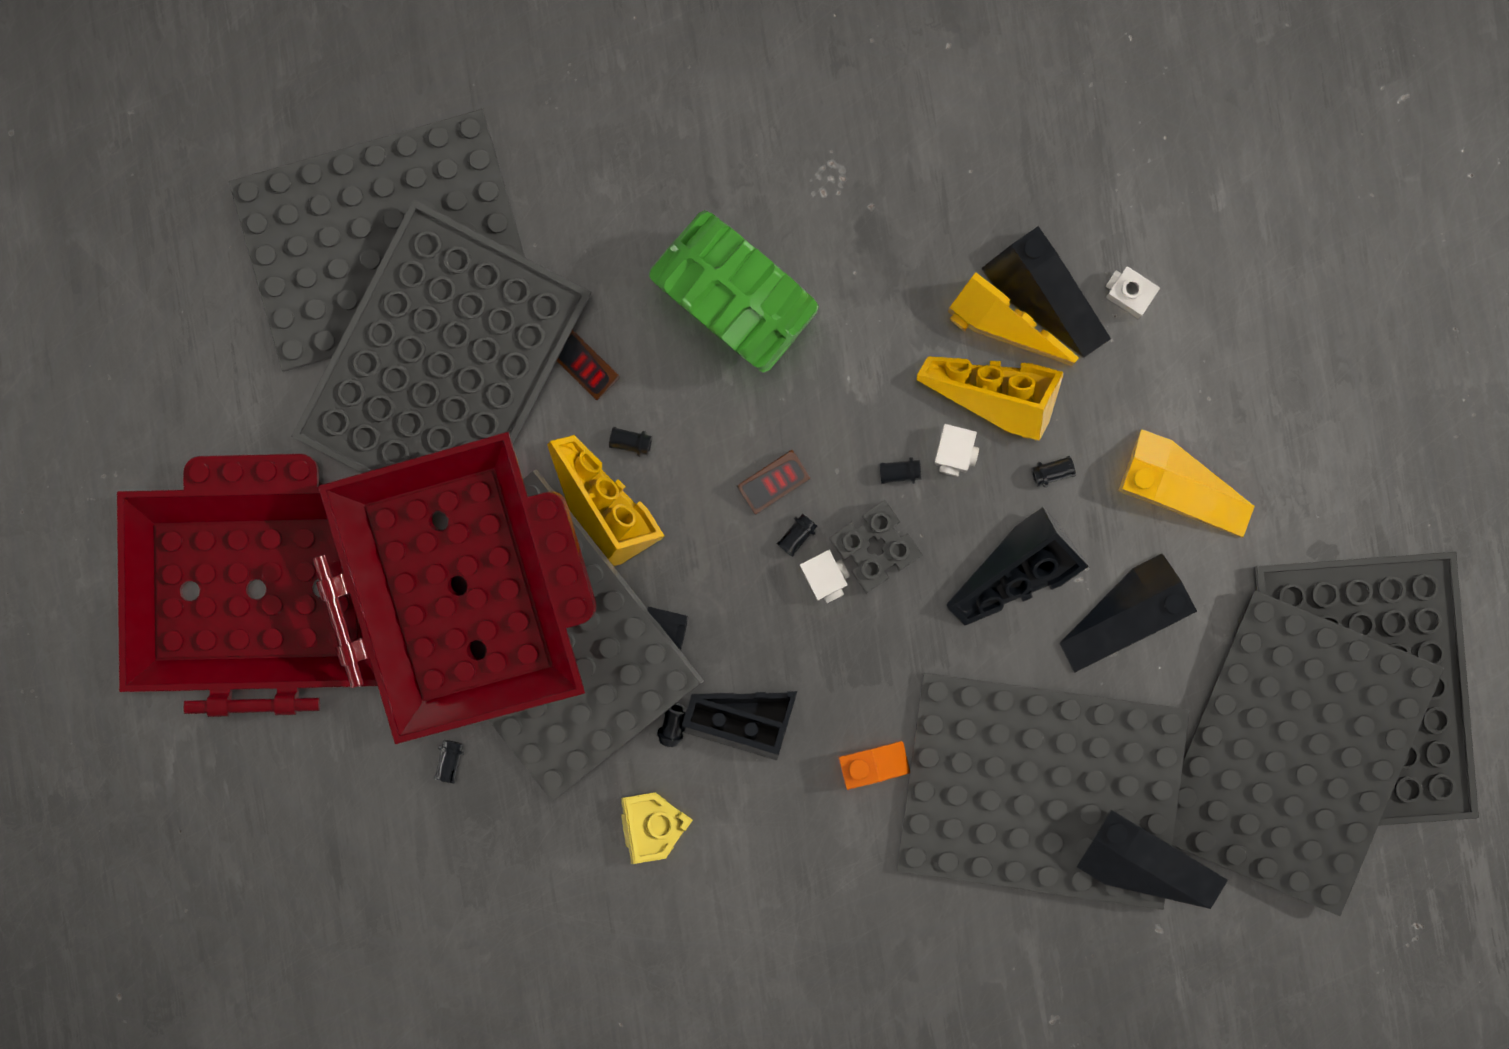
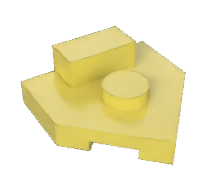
[621,792,693,864]

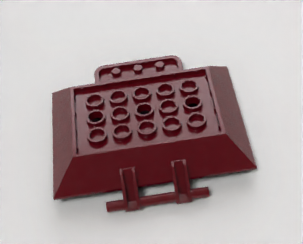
[312,432,596,744]
[117,454,377,717]

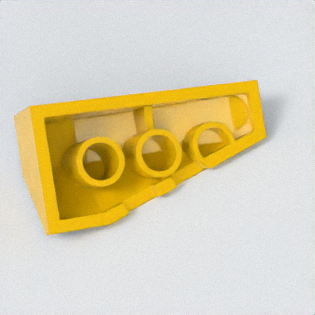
[947,272,1079,366]
[916,356,1064,441]
[1118,429,1255,537]
[547,435,665,566]

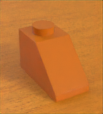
[838,741,910,790]

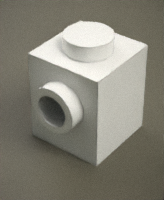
[1105,266,1160,319]
[933,424,979,477]
[799,550,850,603]

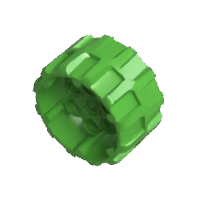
[649,210,819,372]

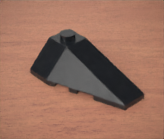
[981,226,1111,358]
[946,507,1089,626]
[1059,553,1197,673]
[1077,809,1228,909]

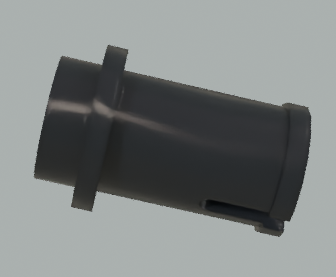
[609,427,652,457]
[1032,456,1076,488]
[880,457,921,484]
[776,513,817,557]
[657,703,687,747]
[434,740,464,783]

